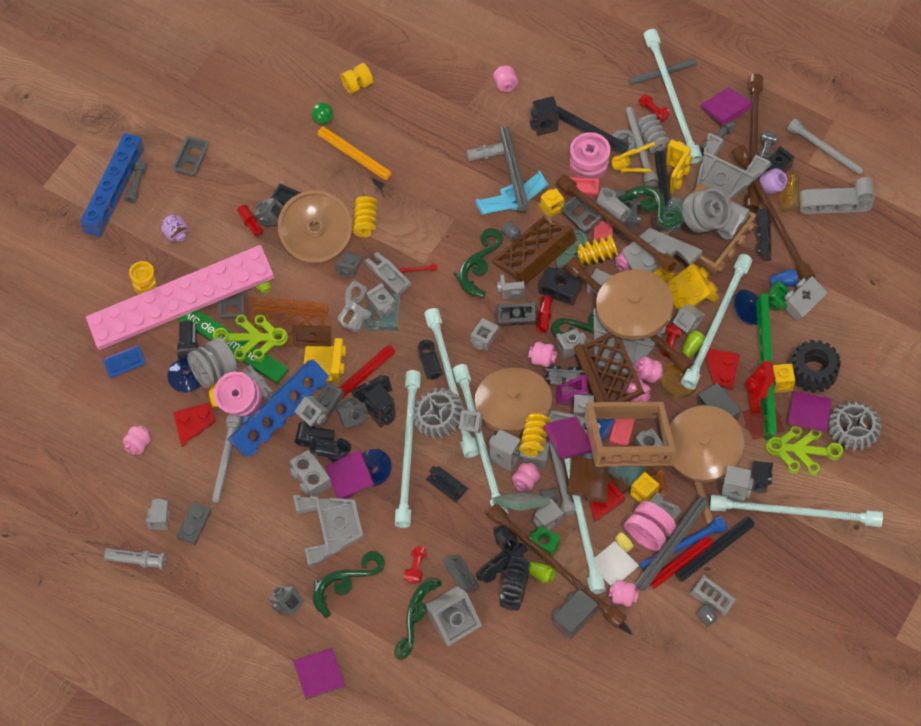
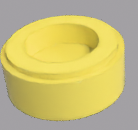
[615,532,634,552]

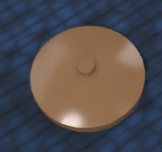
[278,190,352,264]
[596,269,673,340]
[475,368,552,435]
[670,405,744,482]

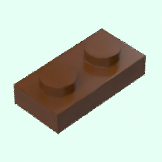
[292,325,332,347]

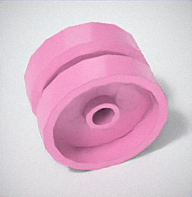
[570,132,610,178]
[214,371,262,418]
[624,501,676,551]

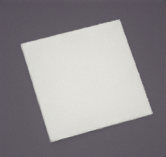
[594,541,639,586]

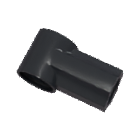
[177,321,198,359]
[418,339,443,380]
[294,422,335,447]
[309,437,351,462]
[493,523,519,554]

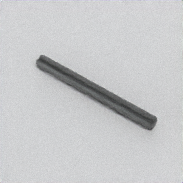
[499,126,529,212]
[636,496,708,591]

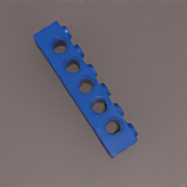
[80,132,144,237]
[227,359,329,456]

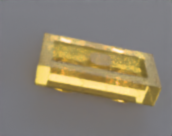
[780,173,800,213]

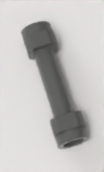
[700,121,735,154]
[125,160,147,203]

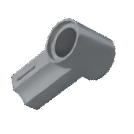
[596,188,631,222]
[718,202,750,240]

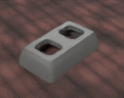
[172,136,209,177]
[561,196,603,233]
[218,291,244,319]

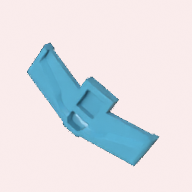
[475,171,549,215]

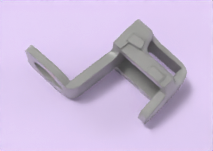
[337,280,372,332]

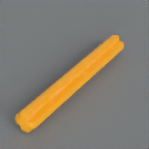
[318,126,392,180]

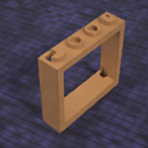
[661,183,757,277]
[584,402,676,467]

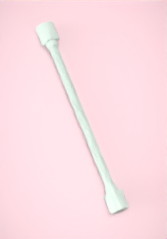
[644,29,703,164]
[681,254,753,389]
[424,308,479,458]
[453,364,509,513]
[395,370,421,528]
[564,458,606,594]
[710,495,883,527]

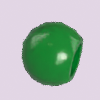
[311,102,334,125]

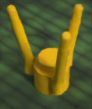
[611,142,655,173]

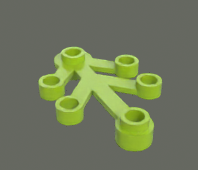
[213,315,288,362]
[766,426,843,476]

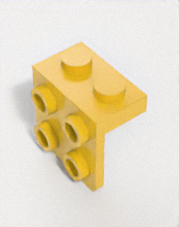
[666,139,692,194]
[667,264,720,311]
[304,338,347,383]

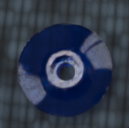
[733,289,758,325]
[167,359,201,393]
[362,449,392,487]

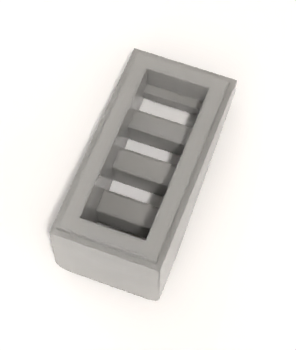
[689,575,736,616]

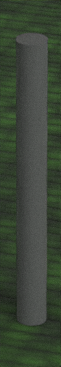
[628,58,697,85]

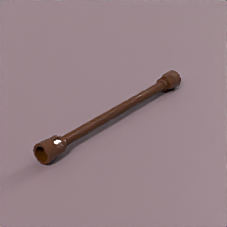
[745,74,763,213]
[731,145,815,280]
[556,174,678,273]
[565,257,694,373]
[486,503,627,629]

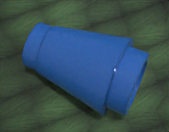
[770,269,798,287]

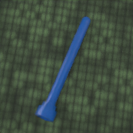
[640,516,727,569]

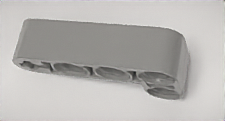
[798,177,875,214]

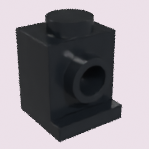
[766,146,794,173]
[751,461,773,493]

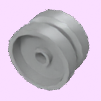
[682,188,731,233]

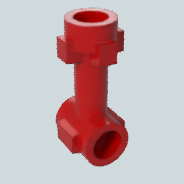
[639,94,670,122]
[661,323,682,358]
[404,546,427,584]

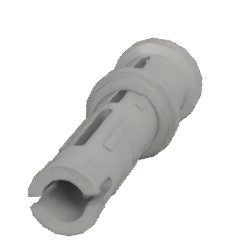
[104,548,167,570]

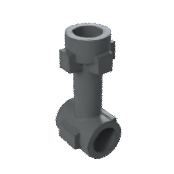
[758,131,778,160]

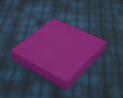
[701,87,752,125]
[787,391,832,432]
[544,416,592,460]
[325,450,375,499]
[293,648,345,700]

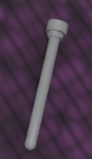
[626,107,659,186]
[787,118,863,174]
[212,415,242,504]
[547,436,576,516]

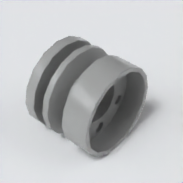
[187,338,237,388]

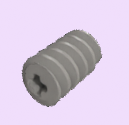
[637,114,670,155]

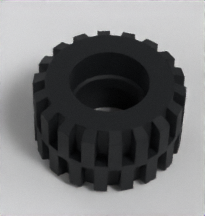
[791,340,841,393]

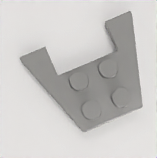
[696,132,771,201]
[622,228,702,273]
[594,308,666,376]
[293,495,363,568]

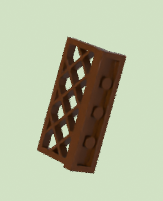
[492,215,577,286]
[573,332,645,402]

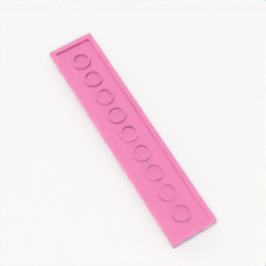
[86,245,275,350]

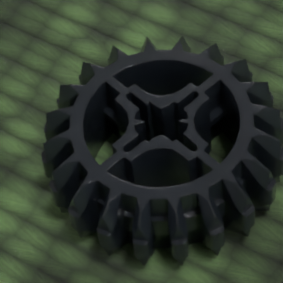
[500,556,531,611]

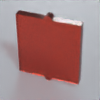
[742,406,785,440]

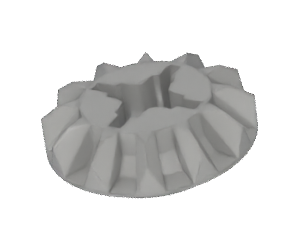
[612,129,637,155]

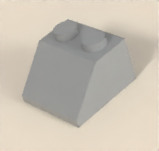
[426,586,482,646]

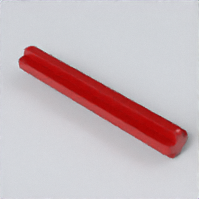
[338,345,395,399]
[650,536,713,589]

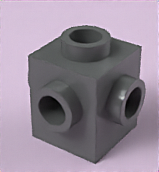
[254,198,284,227]
[336,398,368,428]
[269,584,305,616]

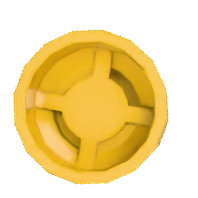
[340,63,374,95]
[129,261,157,294]

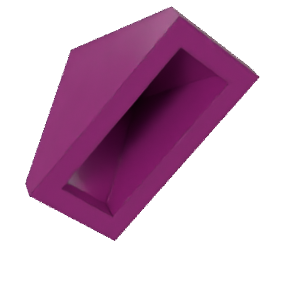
[556,374,587,405]

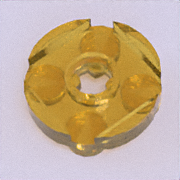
[660,362,699,400]

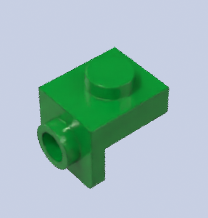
[767,281,790,311]

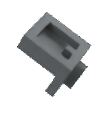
[336,252,362,278]

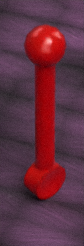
[399,263,437,274]

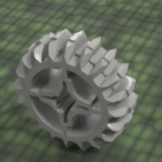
[412,388,465,440]
[828,401,882,452]

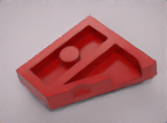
[705,348,740,391]
[746,360,775,413]
[173,402,216,447]
[589,480,625,522]

